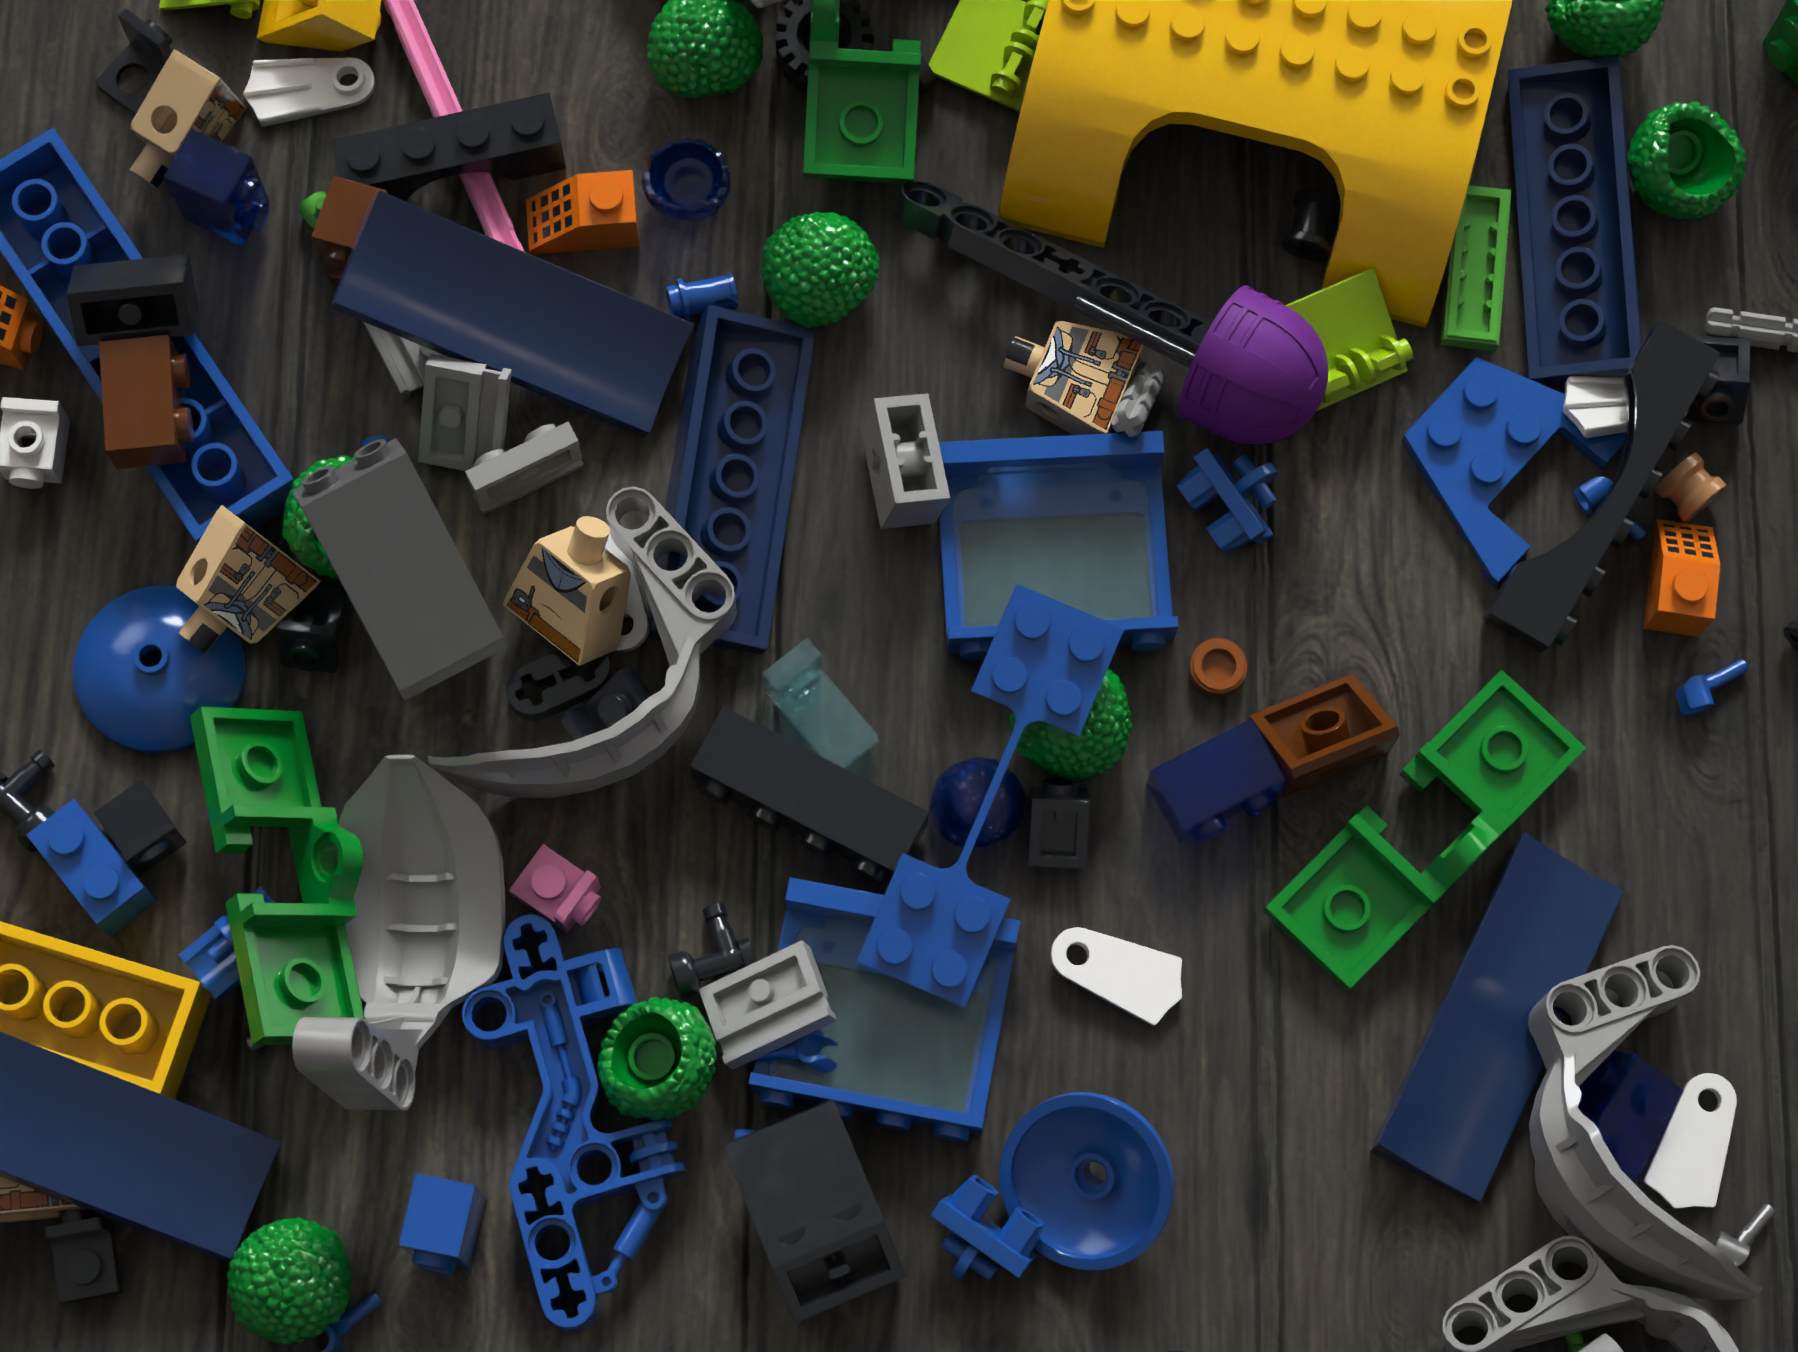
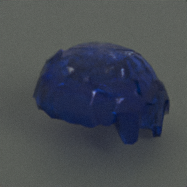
[642,138,731,221]
[928,757,1026,847]

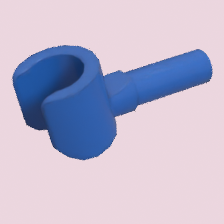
[1573,477,1647,542]
[1675,659,1749,716]
[754,1030,838,1073]
[306,1292,383,1352]

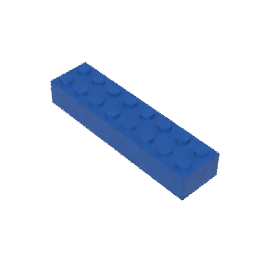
[0,127,294,544]

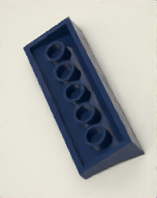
[1508,55,1644,385]
[330,191,694,437]
[646,305,816,654]
[1370,832,1624,1204]
[0,1032,281,1264]

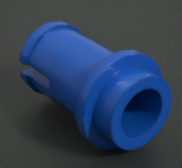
[665,273,738,321]

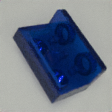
[1578,1051,1684,1184]

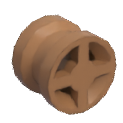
[1654,452,1727,523]

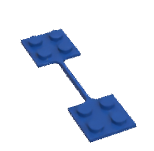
[856,583,1124,1008]

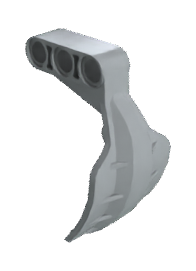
[428,487,737,798]
[292,755,505,1111]
[1528,945,1763,1300]
[1443,1236,1739,1352]

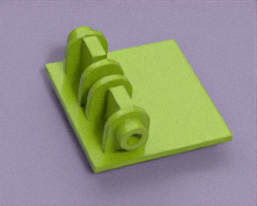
[928,0,1049,112]
[1285,268,1413,411]

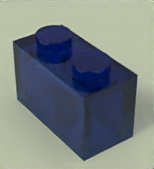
[164,129,270,246]
[1146,719,1286,843]

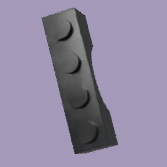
[331,92,566,202]

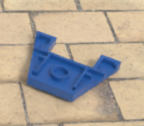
[1401,357,1626,588]

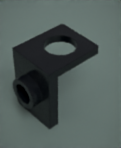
[95,8,173,115]
[94,780,187,876]

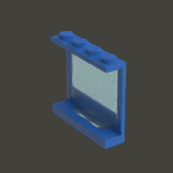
[939,431,1178,661]
[748,877,1020,1142]

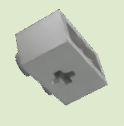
[860,393,950,529]

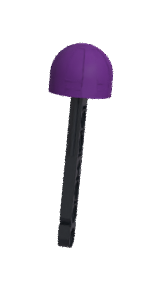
[895,181,1328,444]

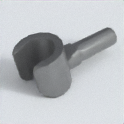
[1711,1204,1776,1266]

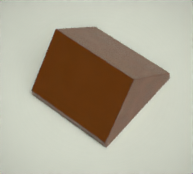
[1249,673,1400,797]

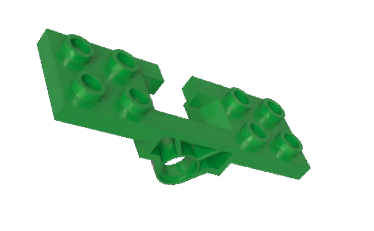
[803,0,921,184]
[1263,669,1586,993]
[190,706,365,1045]

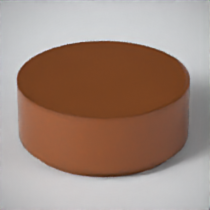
[1189,638,1247,698]

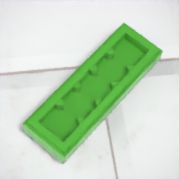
[1440,185,1511,352]

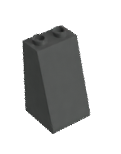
[292,438,508,701]

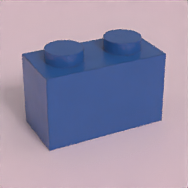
[26,798,157,937]
[399,1173,487,1276]

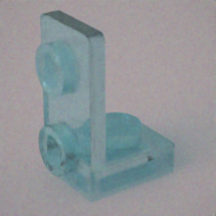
[762,638,878,769]

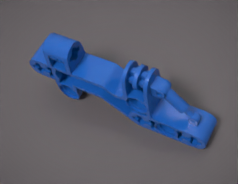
[462,915,686,1333]

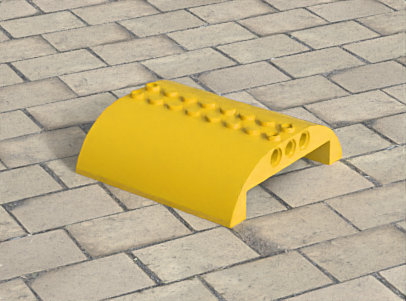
[998,0,1512,328]

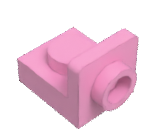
[509,844,602,933]

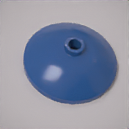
[73,585,247,754]
[999,1092,1175,1270]

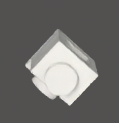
[0,397,70,489]

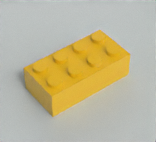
[0,921,212,1100]

